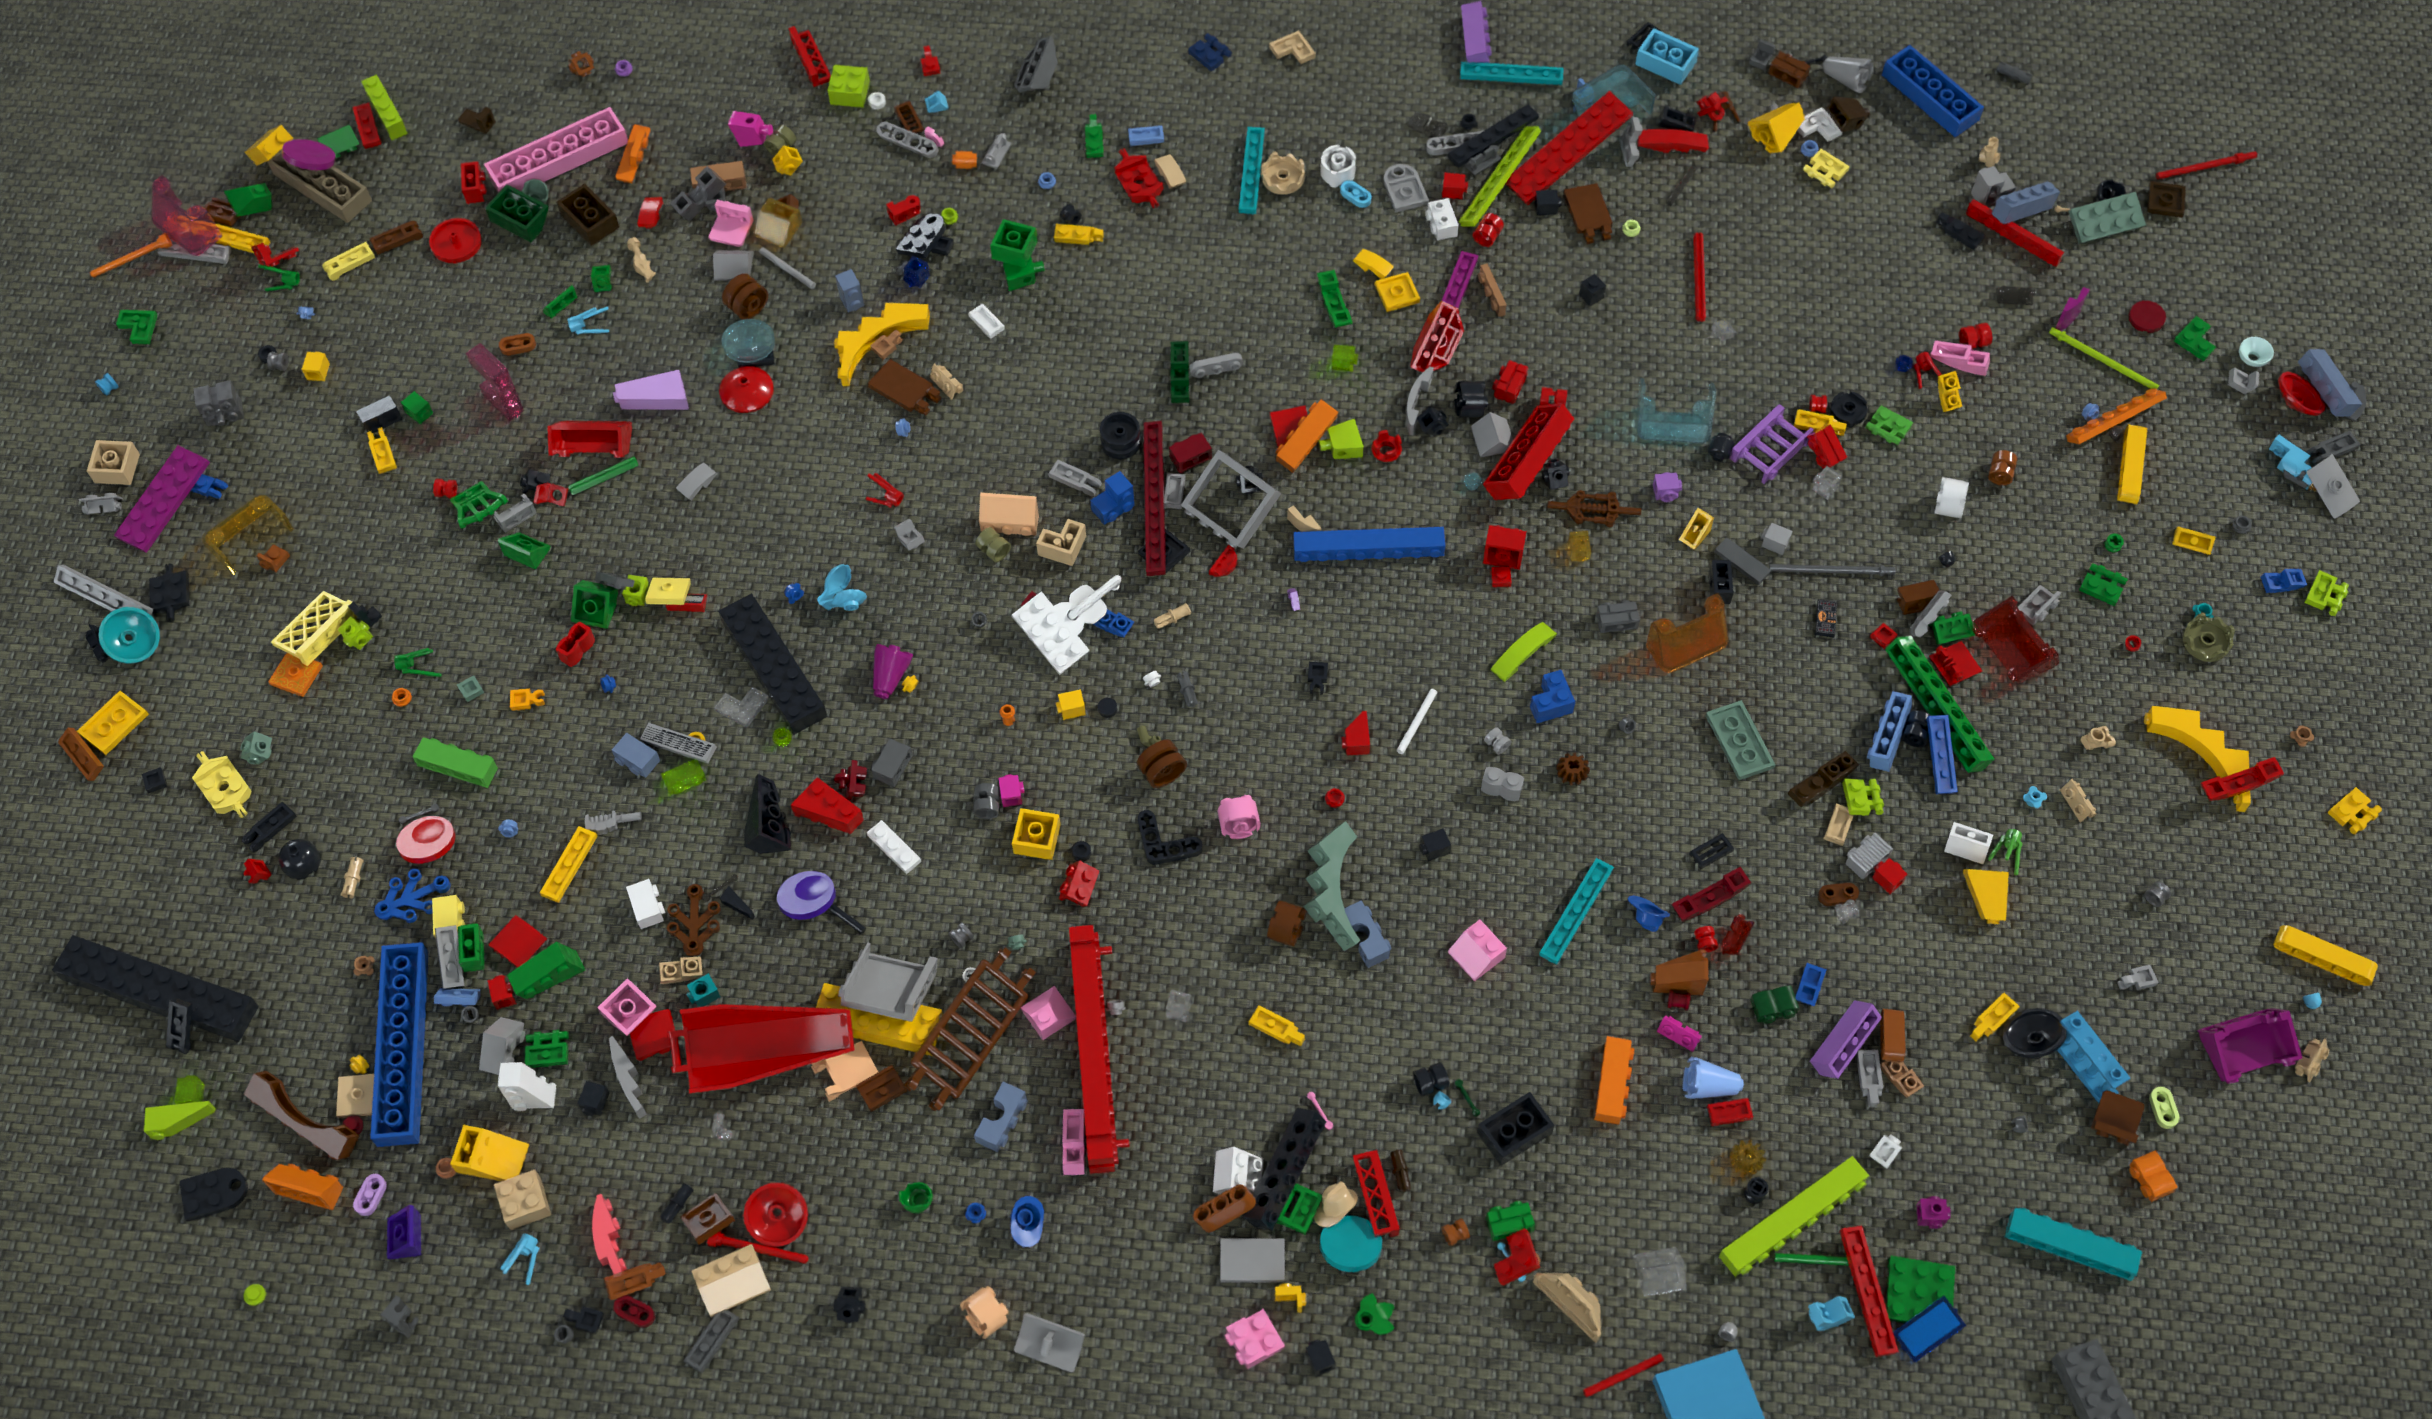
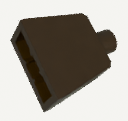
[1826,97,1870,132]

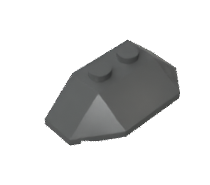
[1014,36,1057,93]

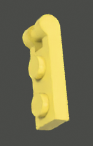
[322,242,375,281]

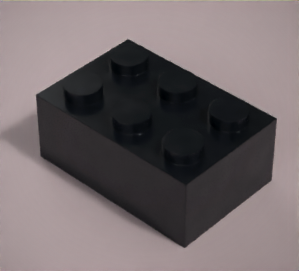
[1477,1092,1554,1166]

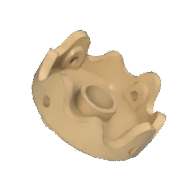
[1261,152,1305,195]

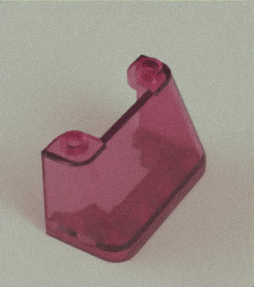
[151,175,223,256]

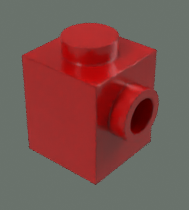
[1442,173,1468,199]
[1872,858,1908,894]

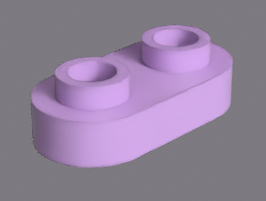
[353,1174,387,1216]

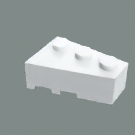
[498,1062,556,1111]

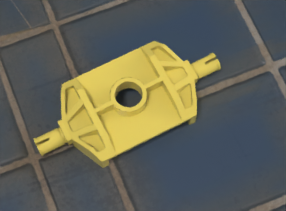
[192,751,252,818]

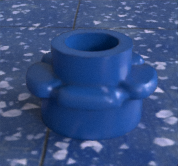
[600,674,616,693]
[965,1203,986,1223]

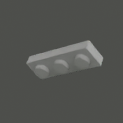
[435,925,464,989]

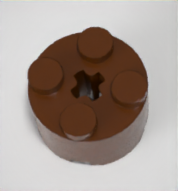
[1267,900,1307,947]

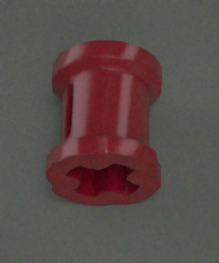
[1667,990,1691,1011]

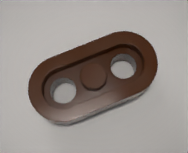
[1818,883,1859,906]

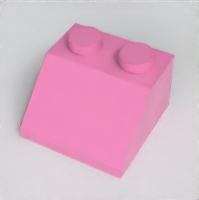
[1448,920,1507,982]
[597,978,657,1036]

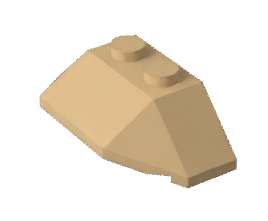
[1533,1273,1601,1343]

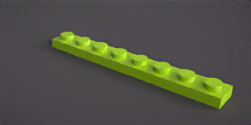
[1459,126,1541,227]

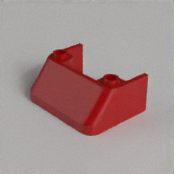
[547,421,632,458]

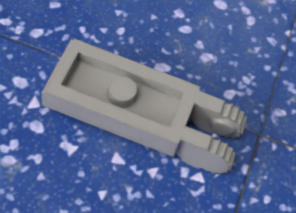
[1048,460,1102,496]
[1909,590,1951,637]

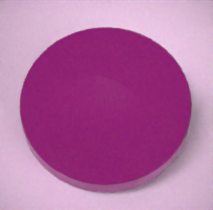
[282,139,335,170]

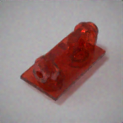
[1721,914,1755,955]

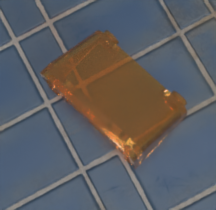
[1646,593,1729,673]

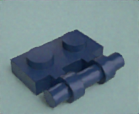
[1188,33,1232,72]

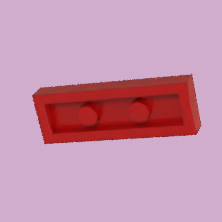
[352,103,382,149]

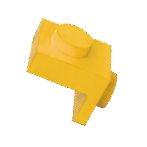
[1275,1283,1306,1313]

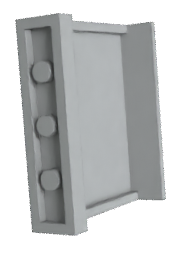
[839,943,938,1022]

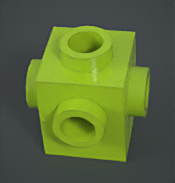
[338,616,373,650]

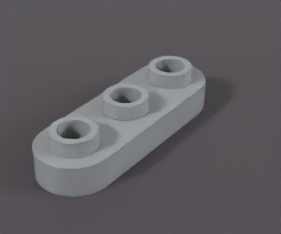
[1189,353,1243,378]

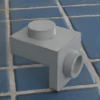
[2228,367,2259,394]
[894,519,925,550]

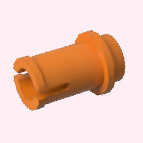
[1000,704,1015,726]

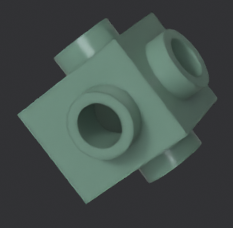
[240,731,272,765]

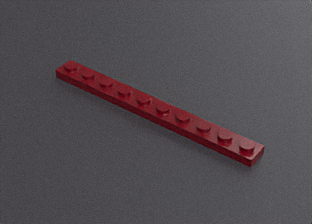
[1144,421,1166,577]

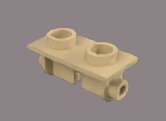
[930,363,963,400]
[2060,779,2096,823]
[2295,1039,2329,1082]

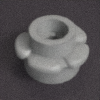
[1106,1000,1126,1015]

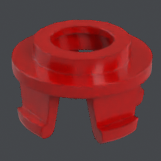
[1371,430,1402,462]

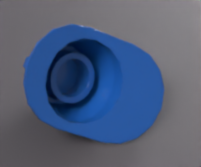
[1628,896,1670,932]
[1010,1196,1044,1247]

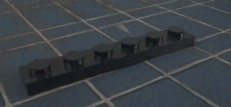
[1447,104,1539,168]

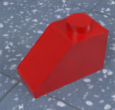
[1341,711,1370,756]

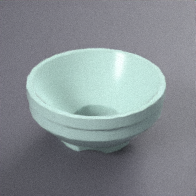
[2239,337,2274,367]

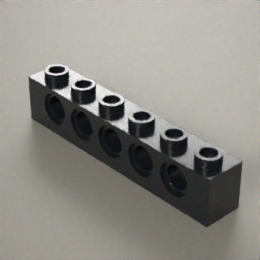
[1243,1107,1327,1231]

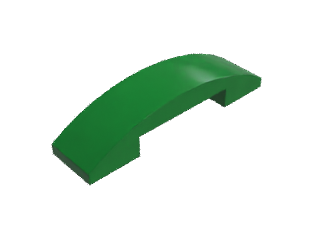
[1317,270,1353,328]

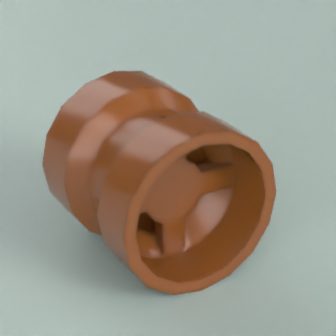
[1442,1218,1470,1246]

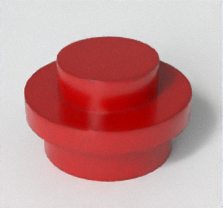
[1325,788,1345,808]

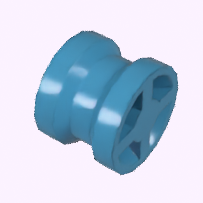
[95,373,119,396]

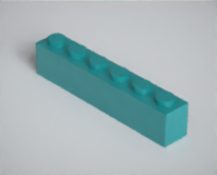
[2005,1208,2142,1281]

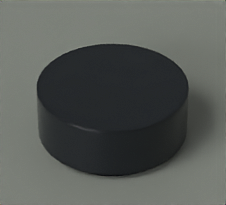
[258,345,278,363]
[1098,698,1117,718]
[1071,841,1091,862]

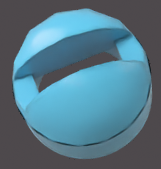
[2303,993,2322,1009]
[1433,1091,1452,1109]

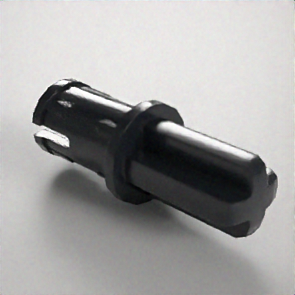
[660,1183,694,1224]

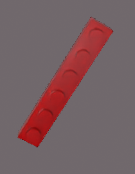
[1966,199,2064,267]
[1840,1226,1899,1357]

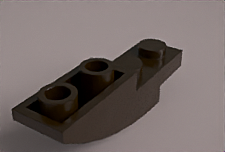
[1788,751,1859,808]

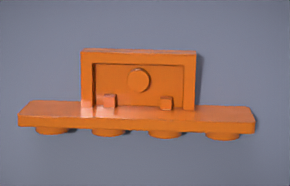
[616,124,651,183]

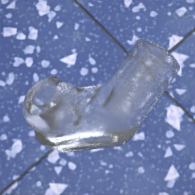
[712,1113,733,1141]

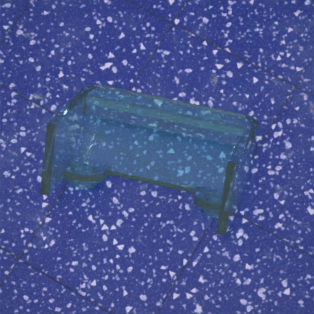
[1572,65,1656,117]
[1637,378,1716,443]

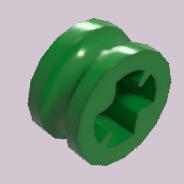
[2105,533,2124,553]

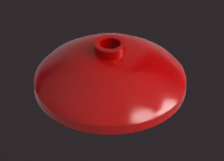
[719,366,774,413]
[2278,372,2325,416]
[744,1182,808,1247]

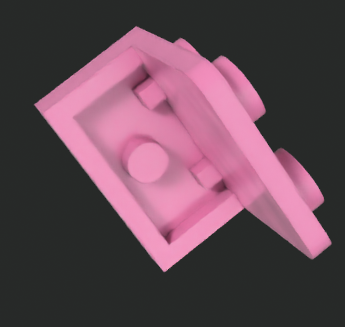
[709,200,753,247]

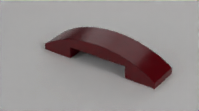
[1671,867,1751,921]

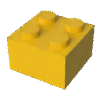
[1012,808,1061,860]

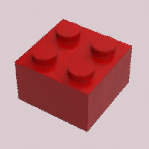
[1483,525,1527,570]

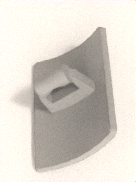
[2306,454,2360,518]
[1014,1313,1085,1373]

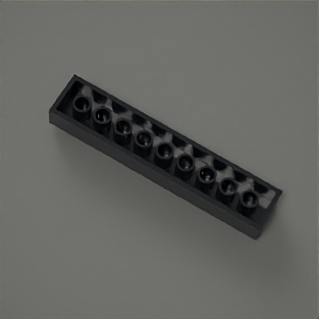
[52,935,259,1042]

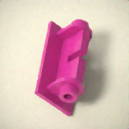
[1657,1016,1702,1052]

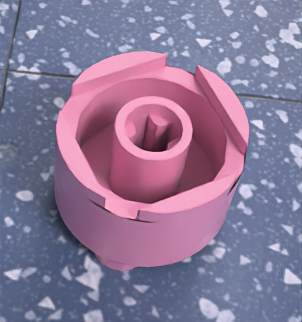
[1217,795,1261,839]

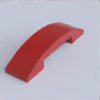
[2201,757,2284,801]

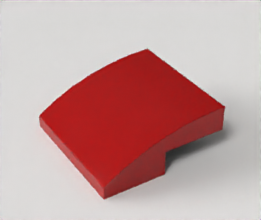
[1270,405,1308,448]
[488,915,547,968]
[630,1009,675,1061]

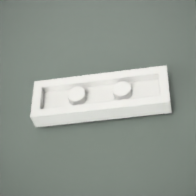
[867,820,921,874]

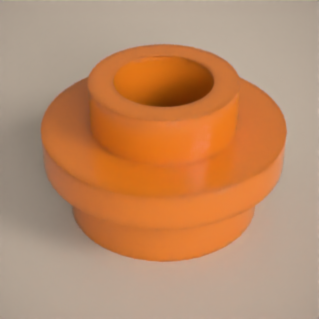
[392,688,412,707]

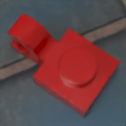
[921,45,941,76]

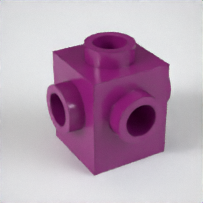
[1916,1196,1951,1229]

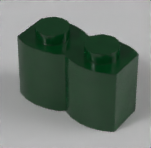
[1750,986,1799,1024]

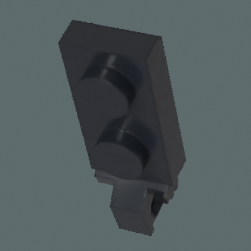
[1936,212,1985,250]

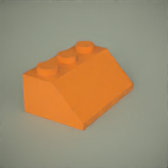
[262,1164,343,1210]

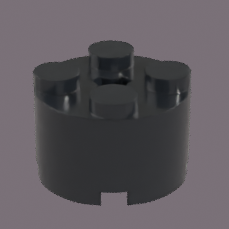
[1454,381,1488,418]

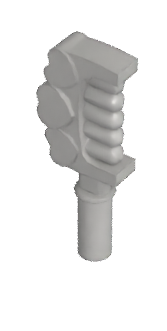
[585,811,642,835]

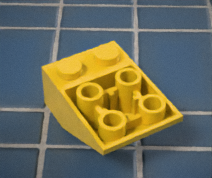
[450,1125,529,1181]

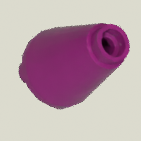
[873,644,913,699]

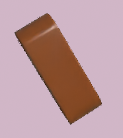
[1880,1008,1906,1062]
[1193,1184,1256,1232]

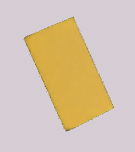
[2172,527,2216,555]

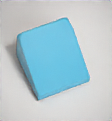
[925,91,948,113]

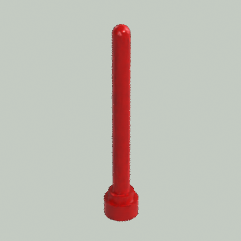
[707,1231,809,1263]

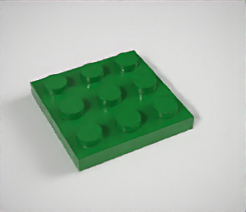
[1886,1256,1955,1324]

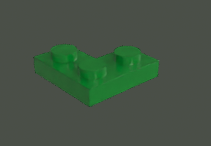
[116,310,158,344]
[2174,316,2216,361]

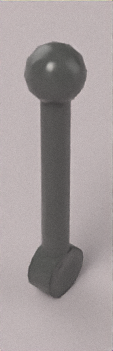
[399,804,439,824]

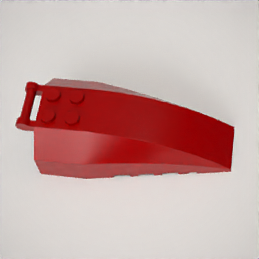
[667,1004,855,1093]

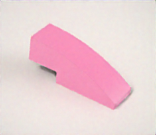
[1931,341,1990,376]
[1063,1109,1085,1175]

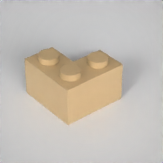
[1036,519,1086,566]

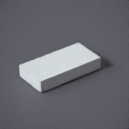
[968,303,1005,339]

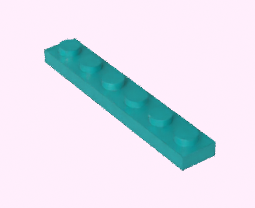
[1460,61,1563,85]
[1239,127,1265,214]
[1539,858,1614,965]

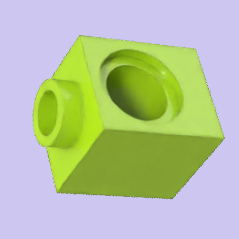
[622,575,650,606]

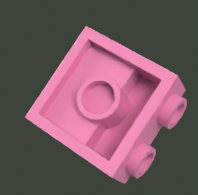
[1224,1309,1285,1369]

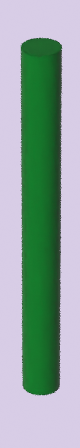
[1774,1253,1849,1266]

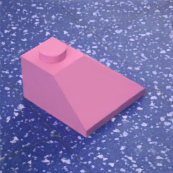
[1021,986,1076,1040]

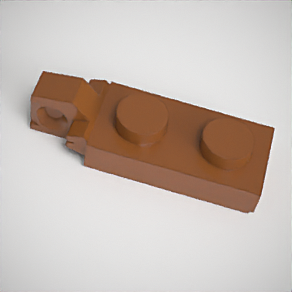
[604,1262,666,1300]

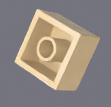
[87,440,140,485]
[494,1170,551,1230]

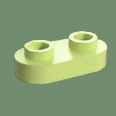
[2149,1087,2179,1129]

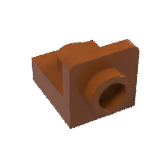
[256,544,290,572]

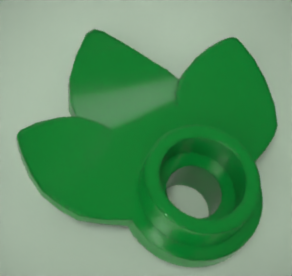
[1355,1293,1394,1335]

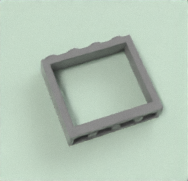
[1181,450,1282,549]

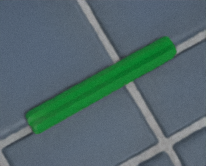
[568,456,638,495]

